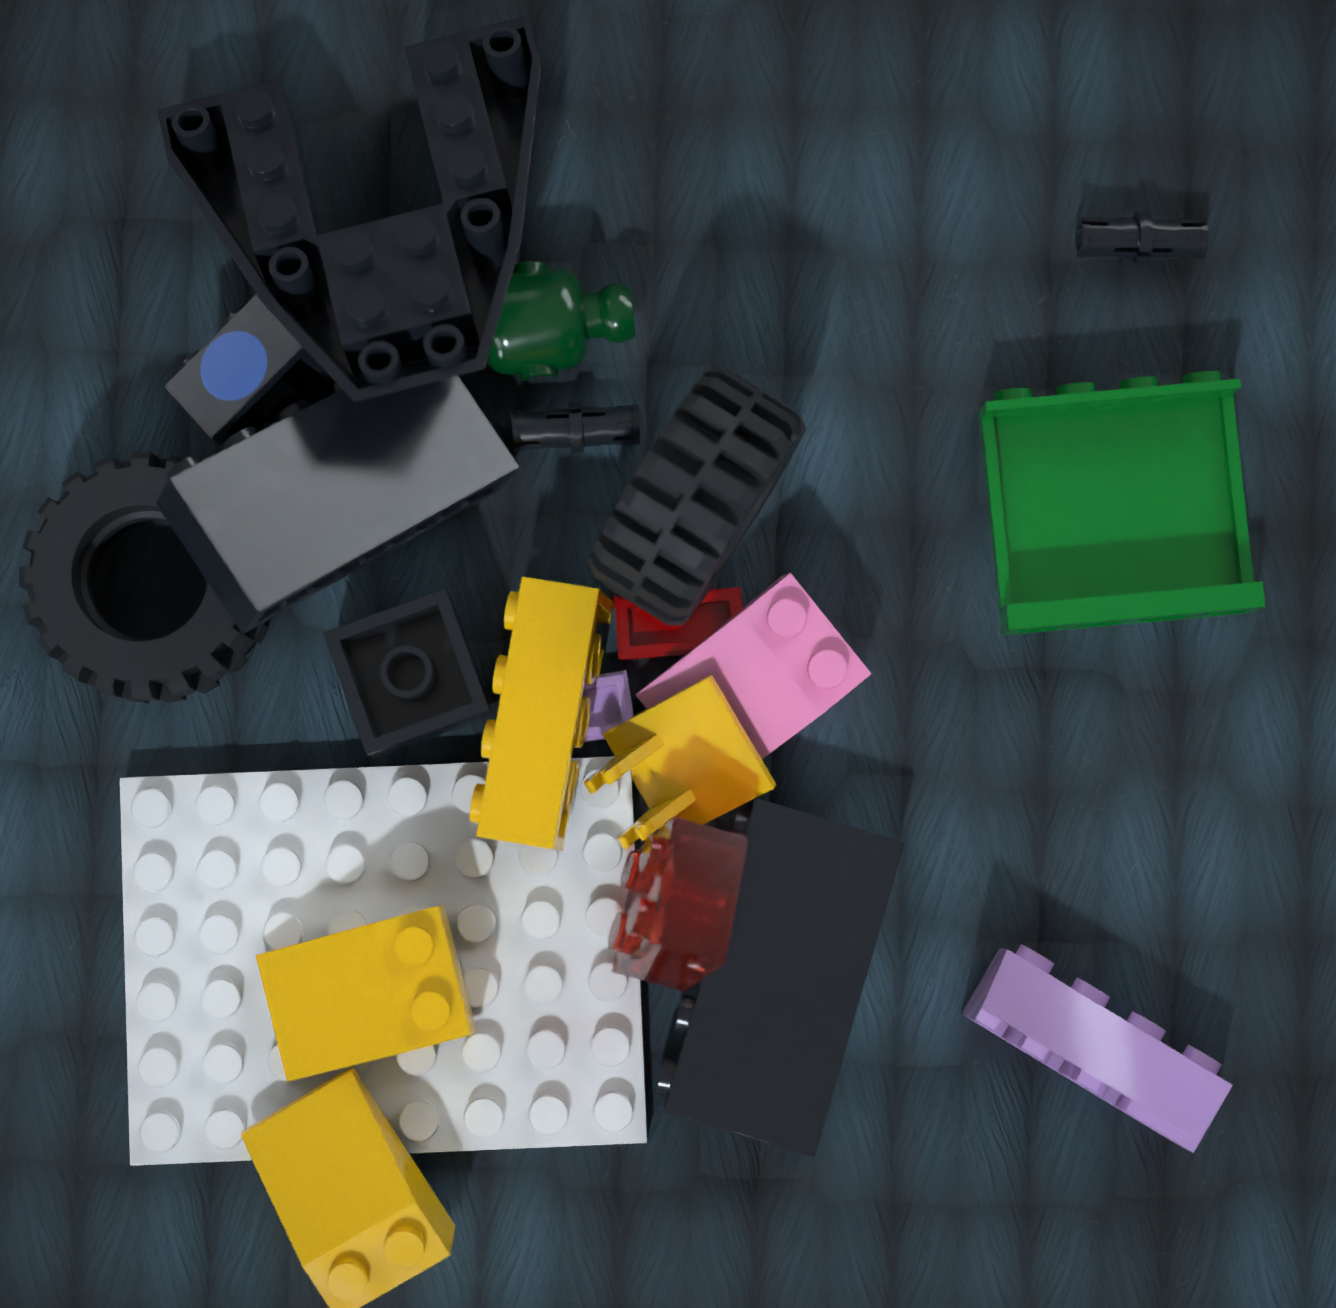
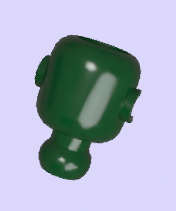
[487,262,636,380]

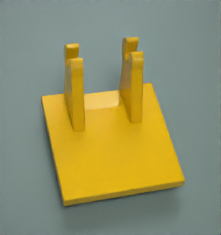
[583,674,777,849]

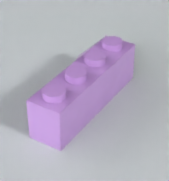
[961,944,1233,1153]

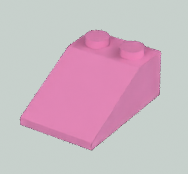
[635,573,871,759]

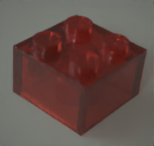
[608,817,748,992]

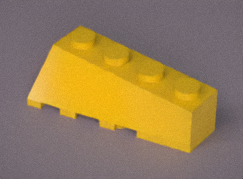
[470,577,615,851]

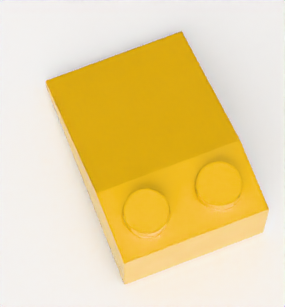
[255,905,477,1082]
[241,1067,455,1308]

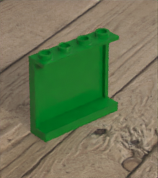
[978,371,1265,636]

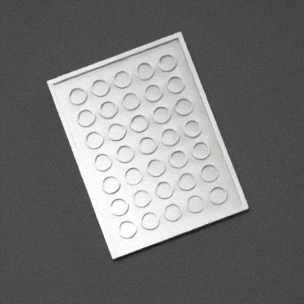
[120,756,647,1166]

